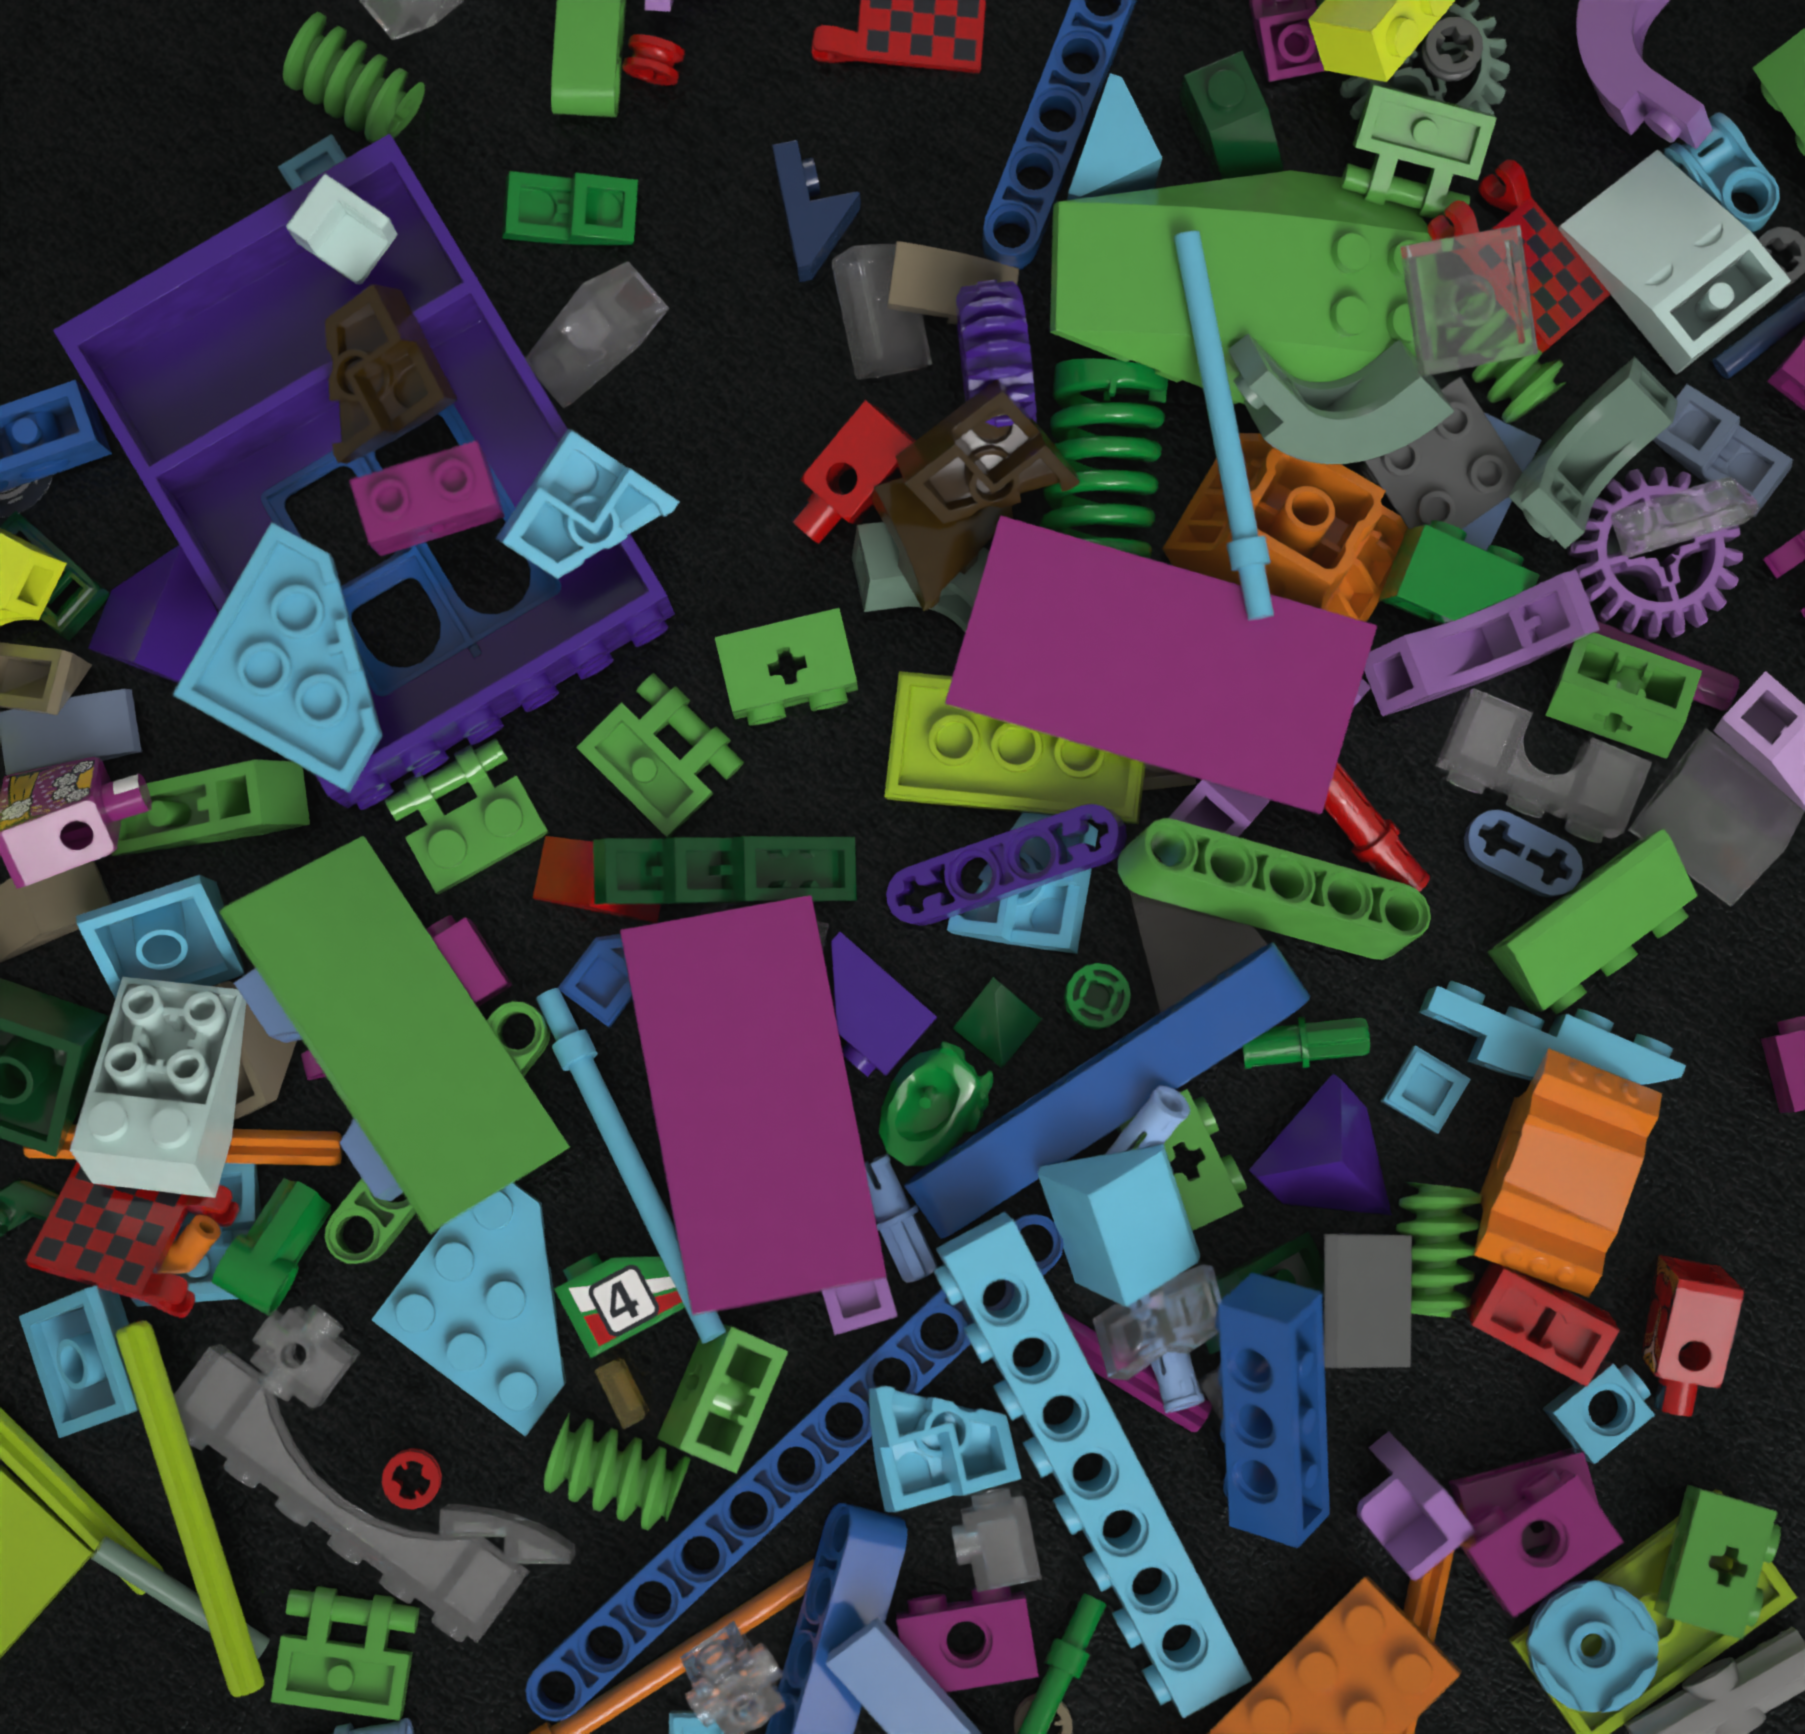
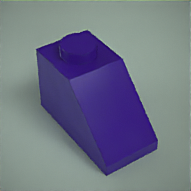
[831,932,937,1077]

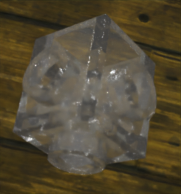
[250,1305,360,1408]
[680,1621,786,1734]

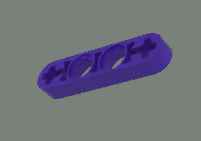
[886,804,1127,926]

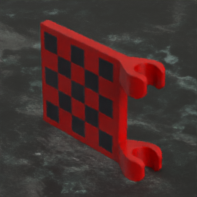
[812,0,986,73]
[1428,160,1610,353]
[26,1161,240,1318]

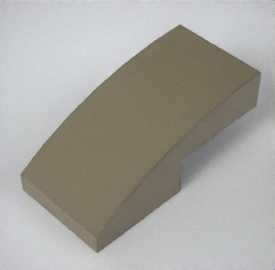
[887,241,1019,325]

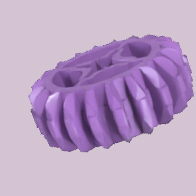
[1568,467,1743,640]

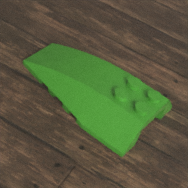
[1050,170,1433,405]

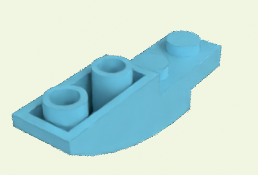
[1419,981,1686,1085]

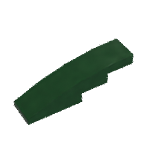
[593,836,857,904]

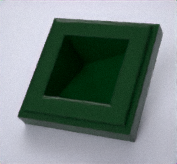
[952,977,1042,1069]

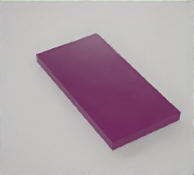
[945,516,1377,814]
[620,895,887,1316]

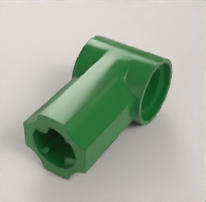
[212,1178,331,1316]

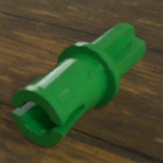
[1242,1017,1370,1069]

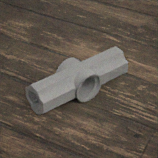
[1624,1627,1805,1734]

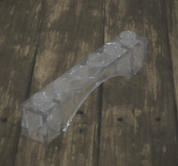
[174,1344,530,1642]

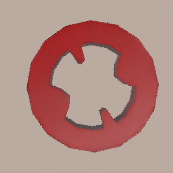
[623,34,684,85]
[382,1448,442,1510]

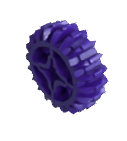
[956,279,1037,427]

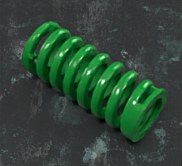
[1039,359,1168,559]

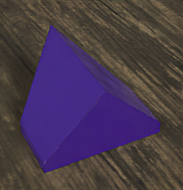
[88,544,219,683]
[1249,1074,1392,1216]

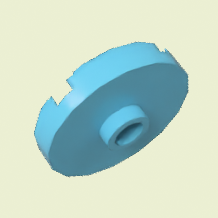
[1526,1579,1659,1713]

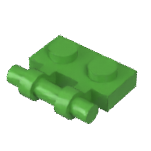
[1341,82,1497,219]
[576,673,744,838]
[384,738,549,895]
[271,1586,419,1720]

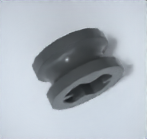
[1422,17,1483,82]
[1758,227,1805,288]

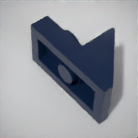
[772,140,861,282]

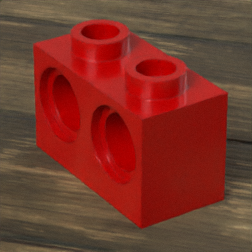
[1465,1261,1619,1387]

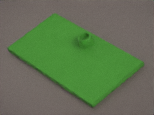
[219,836,569,1233]

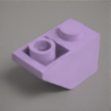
[1713,671,1805,811]

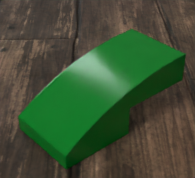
[502,171,638,245]

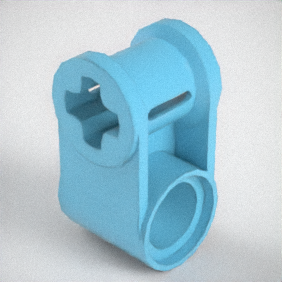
[1664,112,1780,235]

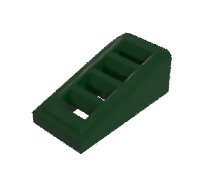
[0,510,110,641]

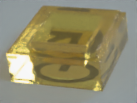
[595,1357,649,1429]

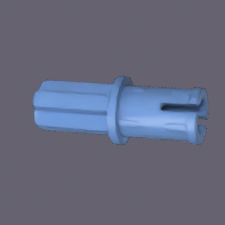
[864,1154,937,1283]

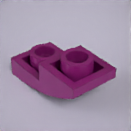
[1249,0,1326,82]

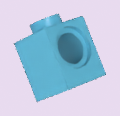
[1543,1361,1654,1464]

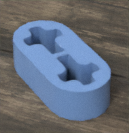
[1464,810,1583,898]

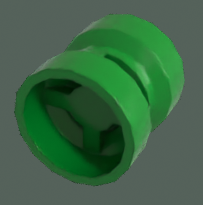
[1064,963,1131,1030]

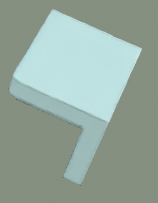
[286,174,398,284]

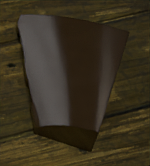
[325,284,458,464]
[896,379,1080,523]
[872,477,1013,611]

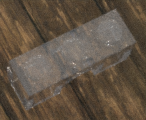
[1436,688,1652,843]

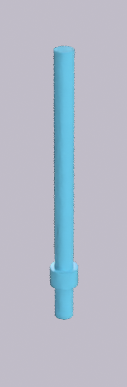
[1174,231,1274,620]
[536,988,726,1343]

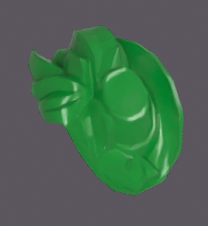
[879,1041,993,1166]

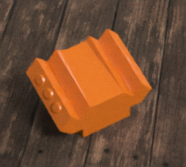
[1163,433,1408,622]
[1474,1048,1662,1298]

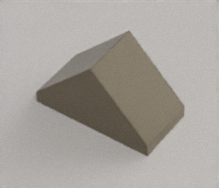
[0,860,113,963]

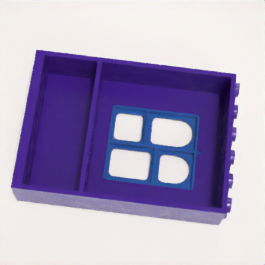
[53,133,675,810]

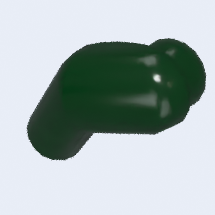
[0,1179,61,1237]

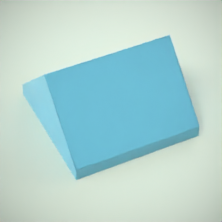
[1067,73,1162,200]
[76,875,245,1000]
[1038,1144,1200,1307]
[19,1285,139,1438]

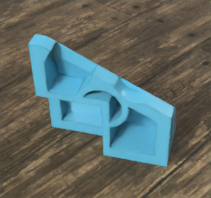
[496,429,679,578]
[947,812,1098,954]
[869,1386,1021,1512]

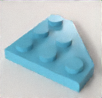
[173,523,382,793]
[371,1183,566,1436]

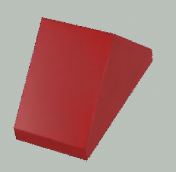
[533,836,662,923]

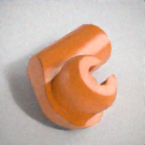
[158,1215,221,1274]

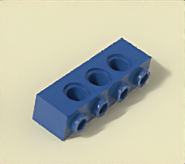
[0,380,112,493]
[1215,1273,1330,1548]

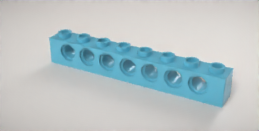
[934,1212,1252,1718]

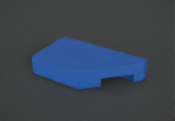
[558,934,632,1028]

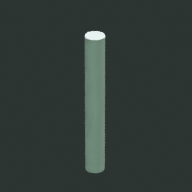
[91,1536,270,1659]

